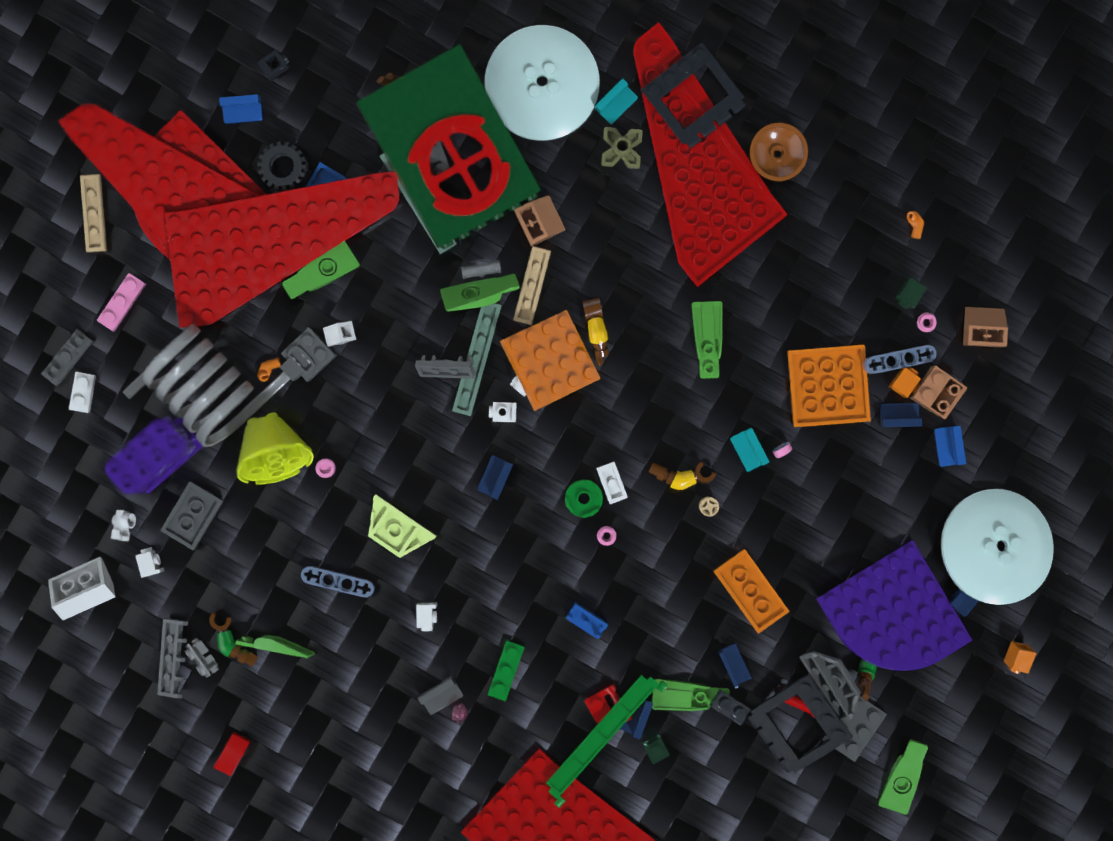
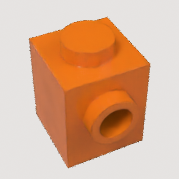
[889,367,921,398]
[1004,641,1036,674]

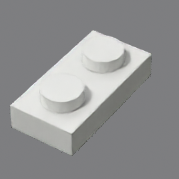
[69,372,96,413]
[596,462,628,504]

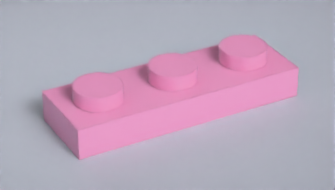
[97,273,146,331]

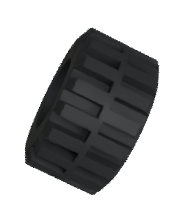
[258,142,309,192]

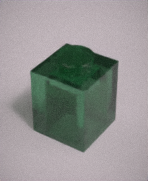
[895,278,927,309]
[643,734,670,764]

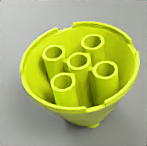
[237,413,314,484]

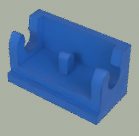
[565,602,608,639]

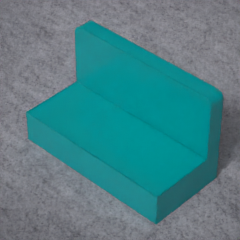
[595,79,638,124]
[730,428,769,472]

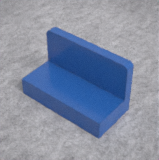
[219,94,263,124]
[934,426,966,467]

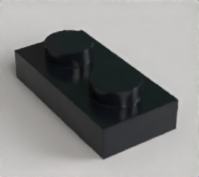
[709,689,751,725]

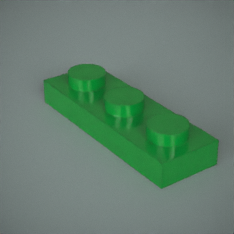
[488,640,525,701]

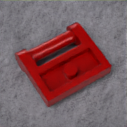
[584,684,633,724]

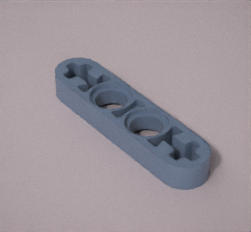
[863,345,936,374]
[301,566,375,597]

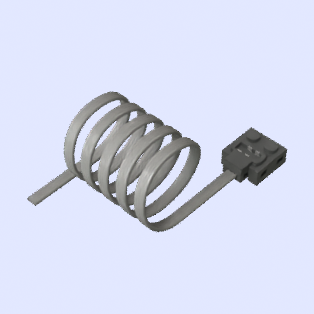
[123,324,337,447]

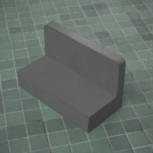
[418,676,463,715]

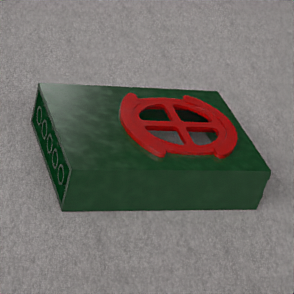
[356,45,541,249]

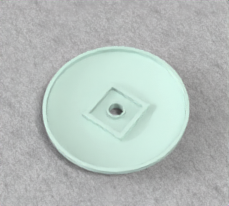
[485,25,599,141]
[941,489,1053,605]

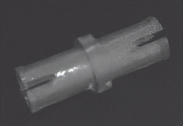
[461,261,501,279]

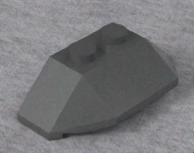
[800,651,861,721]

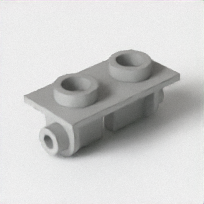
[185,638,219,678]

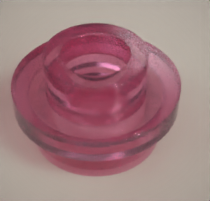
[452,704,467,723]

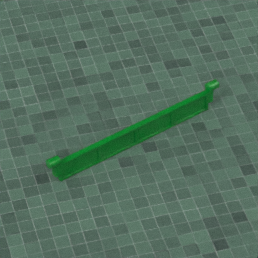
[546,675,668,808]

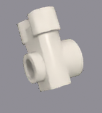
[111,510,136,541]

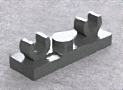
[41,329,93,386]
[415,355,476,379]

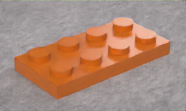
[713,549,790,634]

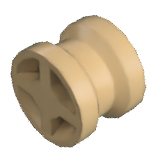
[699,497,719,516]

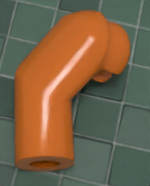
[907,211,924,239]
[257,357,281,382]

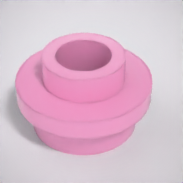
[917,313,937,332]
[597,526,616,545]

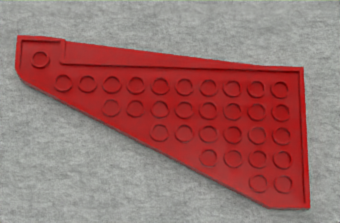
[633,22,788,287]
[59,104,260,248]
[164,171,399,328]
[461,748,656,841]

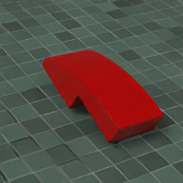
[213,732,250,776]

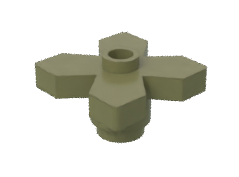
[601,127,642,169]

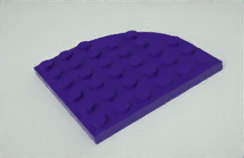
[816,540,972,671]

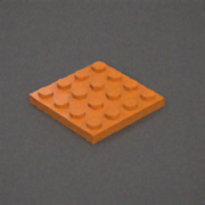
[500,310,601,411]
[787,345,871,427]

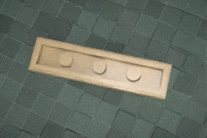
[80,174,107,252]
[513,246,551,325]

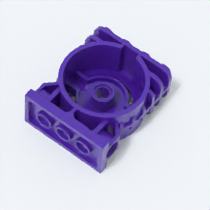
[106,416,204,495]

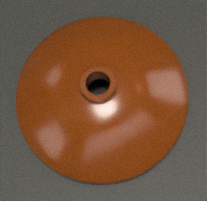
[750,123,808,181]

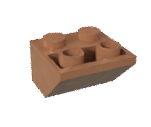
[514,195,565,247]
[963,307,1008,347]
[909,366,967,419]

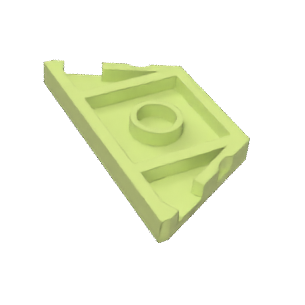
[368,494,436,558]

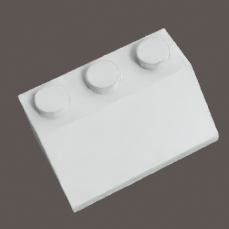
[48,557,115,620]

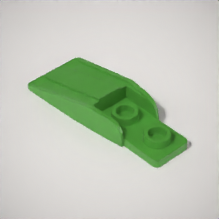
[282,241,359,299]
[440,274,519,311]
[692,301,722,378]
[235,635,315,658]
[652,679,730,711]
[878,740,928,815]

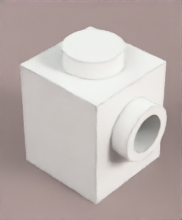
[323,321,356,347]

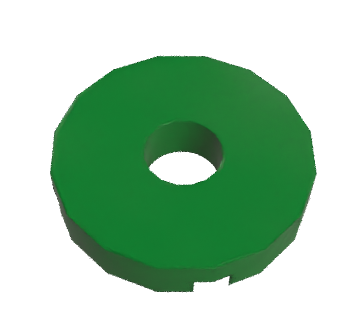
[565,479,603,518]

